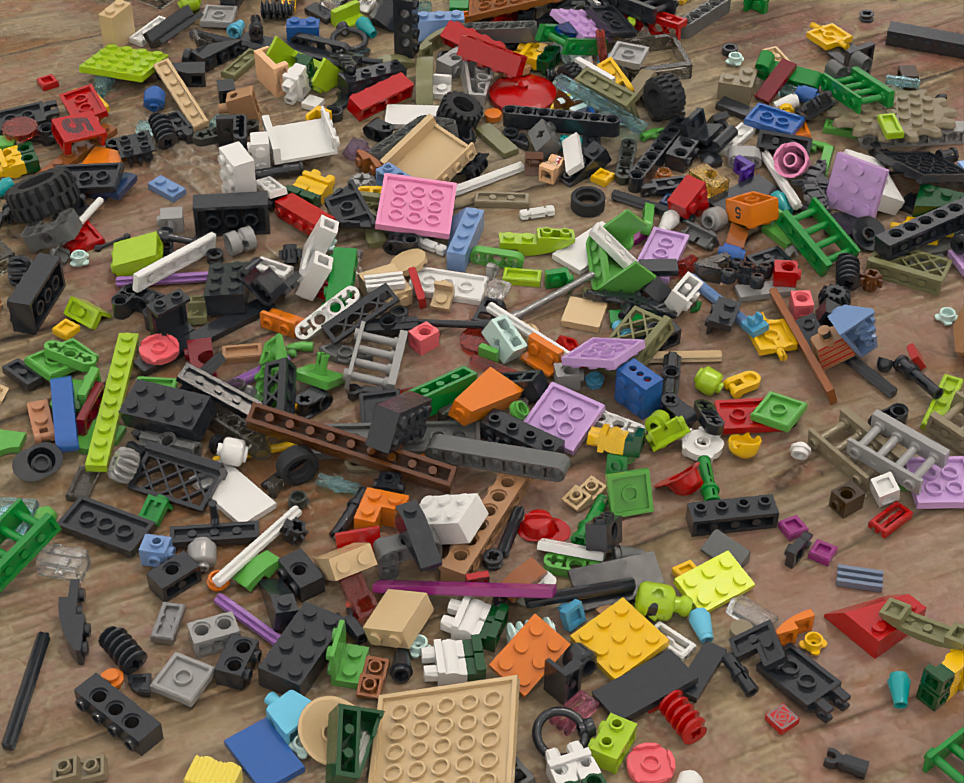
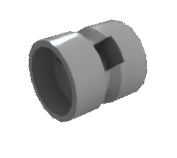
[223,226,257,257]

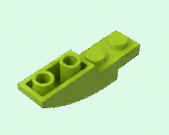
[498,227,575,256]

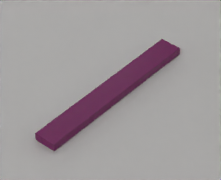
[373,580,557,598]

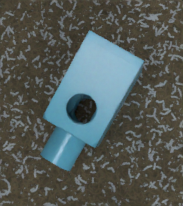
[264,690,311,746]

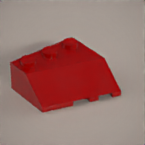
[824,594,927,659]

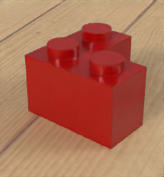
[667,174,709,219]

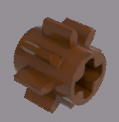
[860,269,883,292]

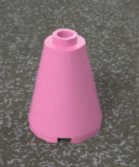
[773,142,812,178]

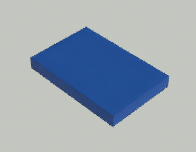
[744,103,806,135]
[224,717,305,783]

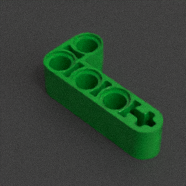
[755,50,822,90]

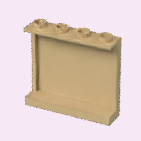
[380,114,477,182]

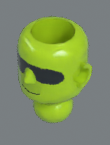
[635,581,693,622]

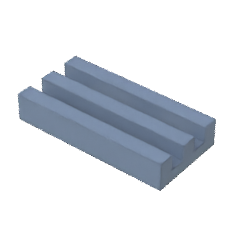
[836,564,884,593]

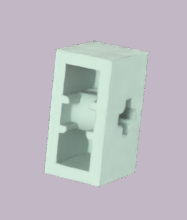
[481,314,528,364]

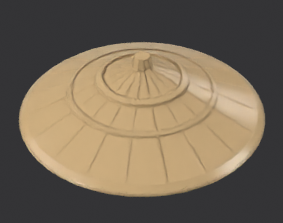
[298,696,354,765]

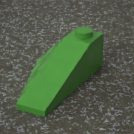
[254,333,288,408]

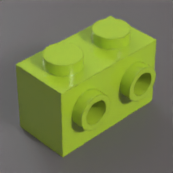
[588,713,637,775]

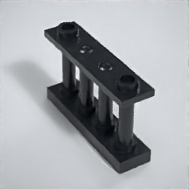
[607,0,677,25]

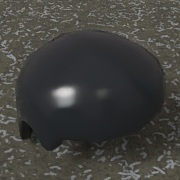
[459,125,477,145]

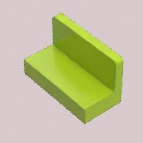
[330,0,366,27]
[63,296,112,330]

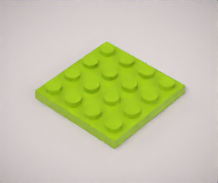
[79,44,169,82]

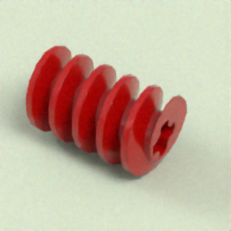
[659,690,707,745]

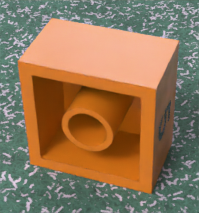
[726,191,779,229]

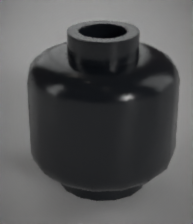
[562,642,597,678]

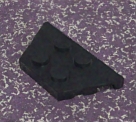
[324,179,376,229]

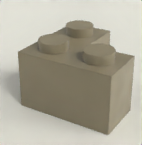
[717,67,758,105]

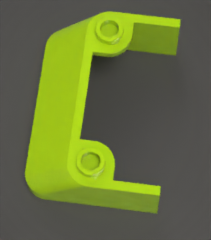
[266,36,342,94]

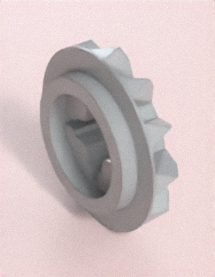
[347,172,376,187]

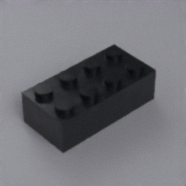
[192,191,270,237]
[7,253,66,335]
[118,379,217,442]
[365,391,432,454]
[258,601,346,697]

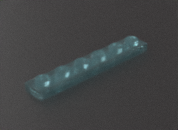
[552,74,649,135]

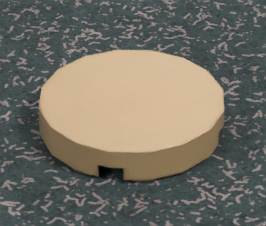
[390,249,428,276]

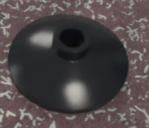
[851,216,886,252]

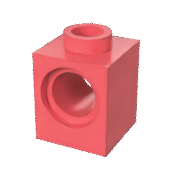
[788,290,814,320]
[408,321,440,356]

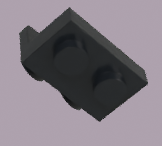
[704,296,742,335]

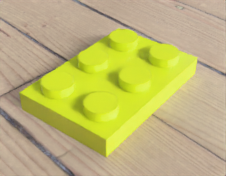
[673,551,755,613]

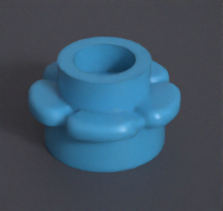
[585,371,605,390]

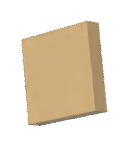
[561,296,608,333]

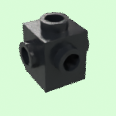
[373,471,405,494]

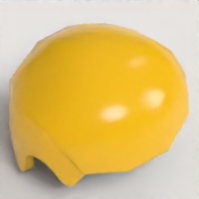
[727,433,762,459]

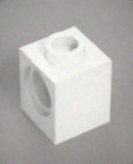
[870,471,900,508]

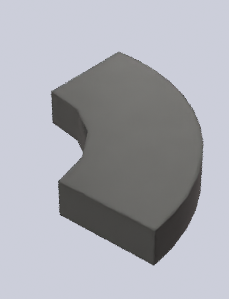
[319,342,373,365]

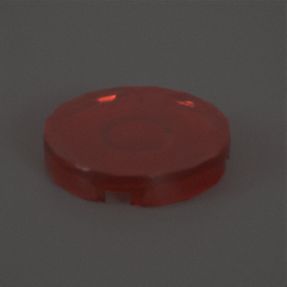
[2,117,38,142]
[460,328,490,357]

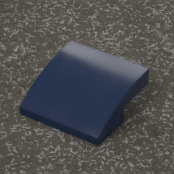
[89,173,138,202]

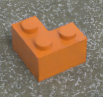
[354,487,409,530]

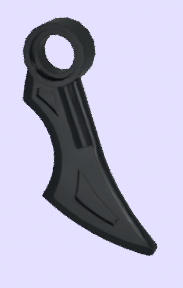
[326,92,349,123]

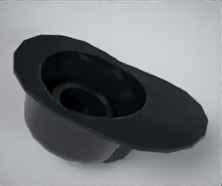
[12,442,63,482]

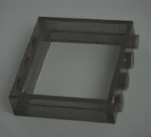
[611,33,693,83]

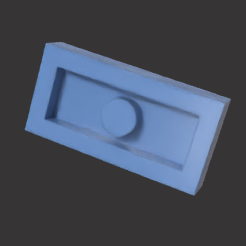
[148,175,186,203]

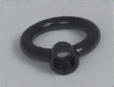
[330,21,369,51]
[532,706,596,757]

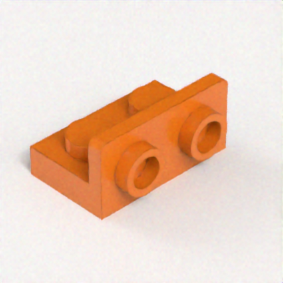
[260,308,305,339]
[521,332,564,378]

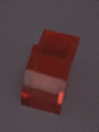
[338,571,378,620]

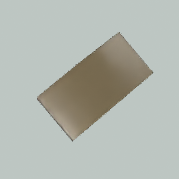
[52,754,108,783]

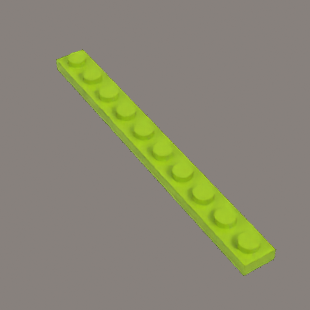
[85,332,140,472]

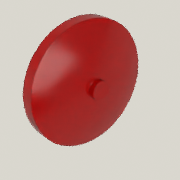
[489,74,557,112]

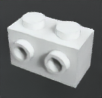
[247,131,271,170]
[664,271,704,316]

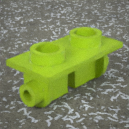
[645,415,691,452]

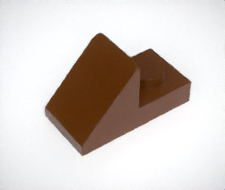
[524,152,543,176]

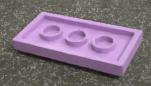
[637,227,690,285]

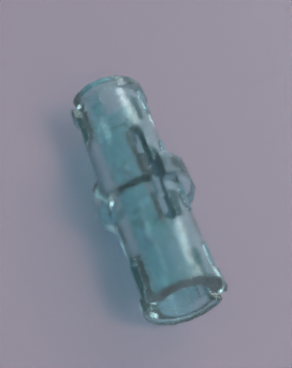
[885,74,921,89]
[316,473,361,495]

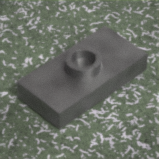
[150,602,186,645]

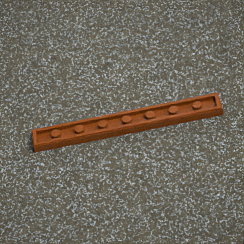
[769,287,838,405]

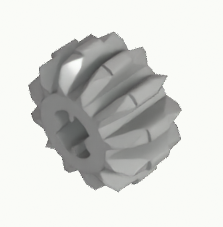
[108,447,140,484]

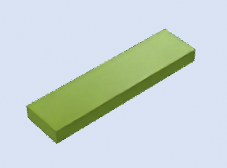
[920,374,964,431]

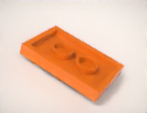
[488,614,571,698]

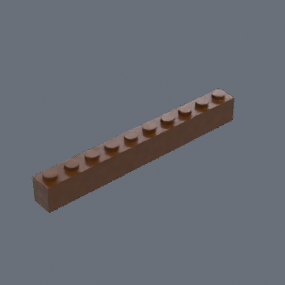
[245,401,457,494]

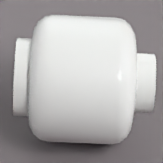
[216,437,249,467]

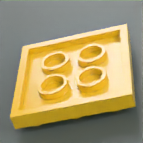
[570,598,670,681]

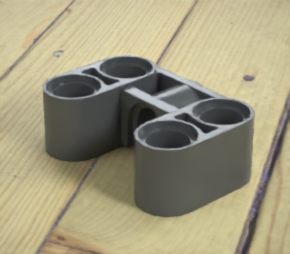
[824,51,873,85]
[21,208,83,252]
[373,526,442,580]

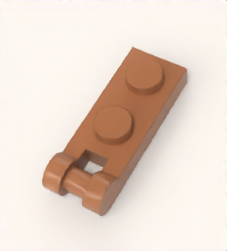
[26,399,55,444]

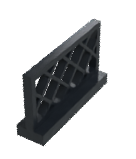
[127,440,228,514]

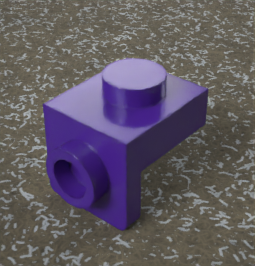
[733,155,755,183]

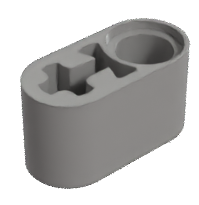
[727,145,762,169]

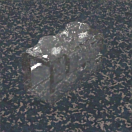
[36,544,91,583]

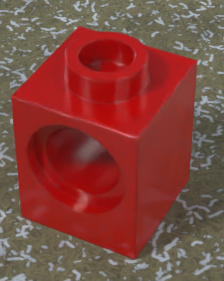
[772,259,801,288]

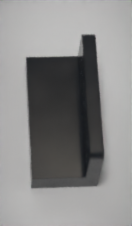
[543,657,583,706]

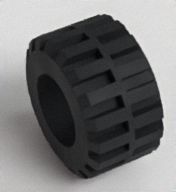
[643,72,686,120]
[436,91,483,132]

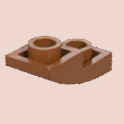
[355,149,383,180]
[725,223,749,249]
[500,557,548,603]
[356,655,390,700]

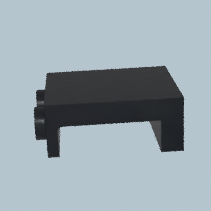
[146,289,195,339]

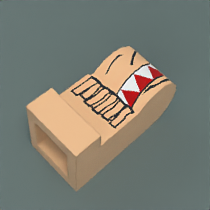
[539,154,565,185]

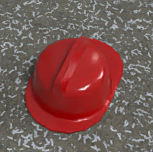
[654,462,704,496]
[518,509,571,542]

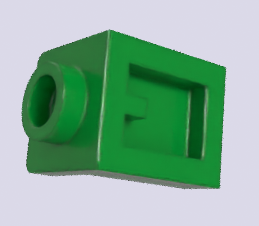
[743,0,769,14]
[544,267,574,293]
[605,453,635,474]
[138,494,174,527]

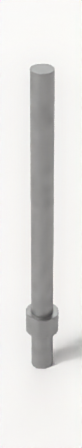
[510,271,596,320]

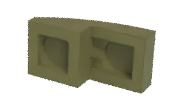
[187,295,208,325]

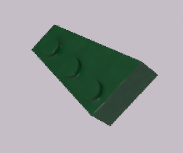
[912,184,964,217]
[325,703,385,783]

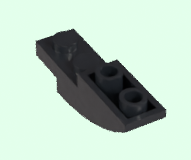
[58,579,91,665]

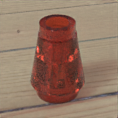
[677,254,698,277]

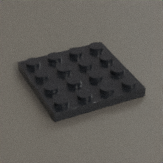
[875,151,964,184]

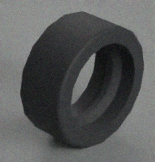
[570,186,606,218]
[275,444,319,486]

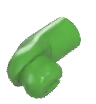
[639,128,664,142]
[811,140,835,153]
[286,341,314,357]

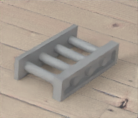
[342,321,408,390]
[846,409,950,495]

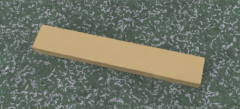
[153,58,210,132]

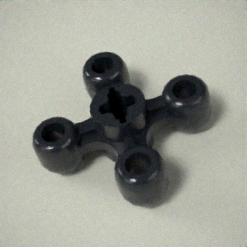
[720,258,773,290]

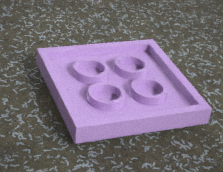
[549,8,613,43]
[826,152,890,218]
[561,337,645,370]
[524,382,606,456]
[904,456,964,509]

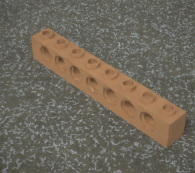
[439,473,535,582]

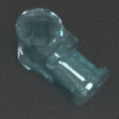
[94,75,115,99]

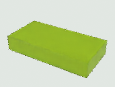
[877,113,904,140]
[502,267,542,288]

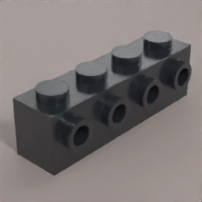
[338,59,407,98]
[480,408,565,454]
[685,494,779,537]

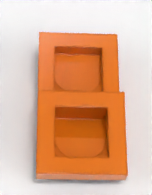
[776,609,815,646]

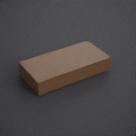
[222,343,262,364]

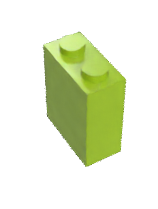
[110,231,163,277]

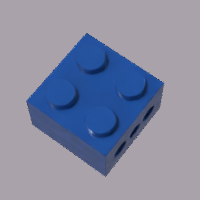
[614,358,663,420]

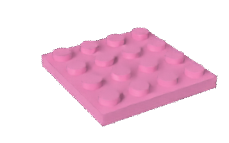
[375,173,457,239]

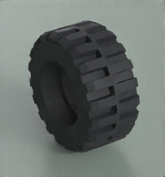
[5,166,80,224]

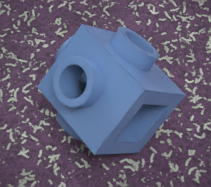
[139,534,176,568]

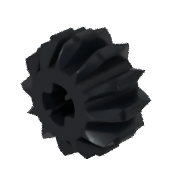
[7,255,32,287]
[818,283,851,306]

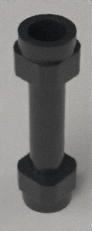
[158,230,201,244]

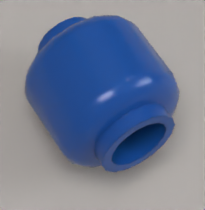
[143,86,166,112]

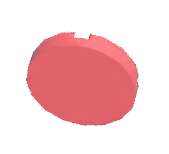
[139,334,180,365]
[626,742,676,783]

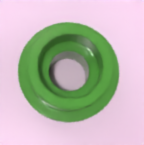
[509,401,529,421]

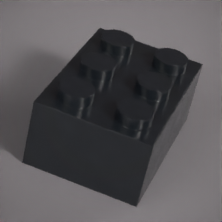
[204,261,250,316]

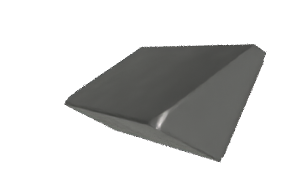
[700,529,750,568]

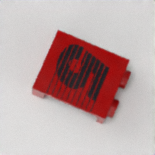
[51,110,107,155]

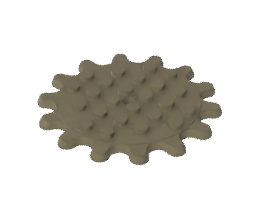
[823,84,958,143]

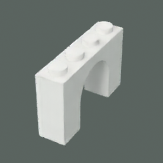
[843,149,905,216]
[295,215,339,301]

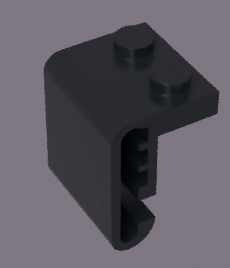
[680,107,738,153]
[216,114,250,155]
[237,257,302,306]

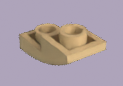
[561,475,607,512]

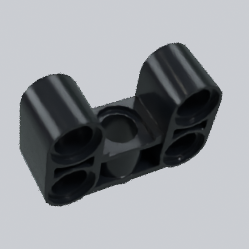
[111,283,165,332]

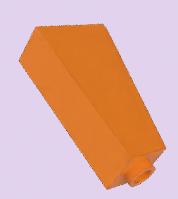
[448,367,524,426]

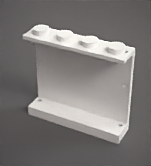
[262,106,340,165]

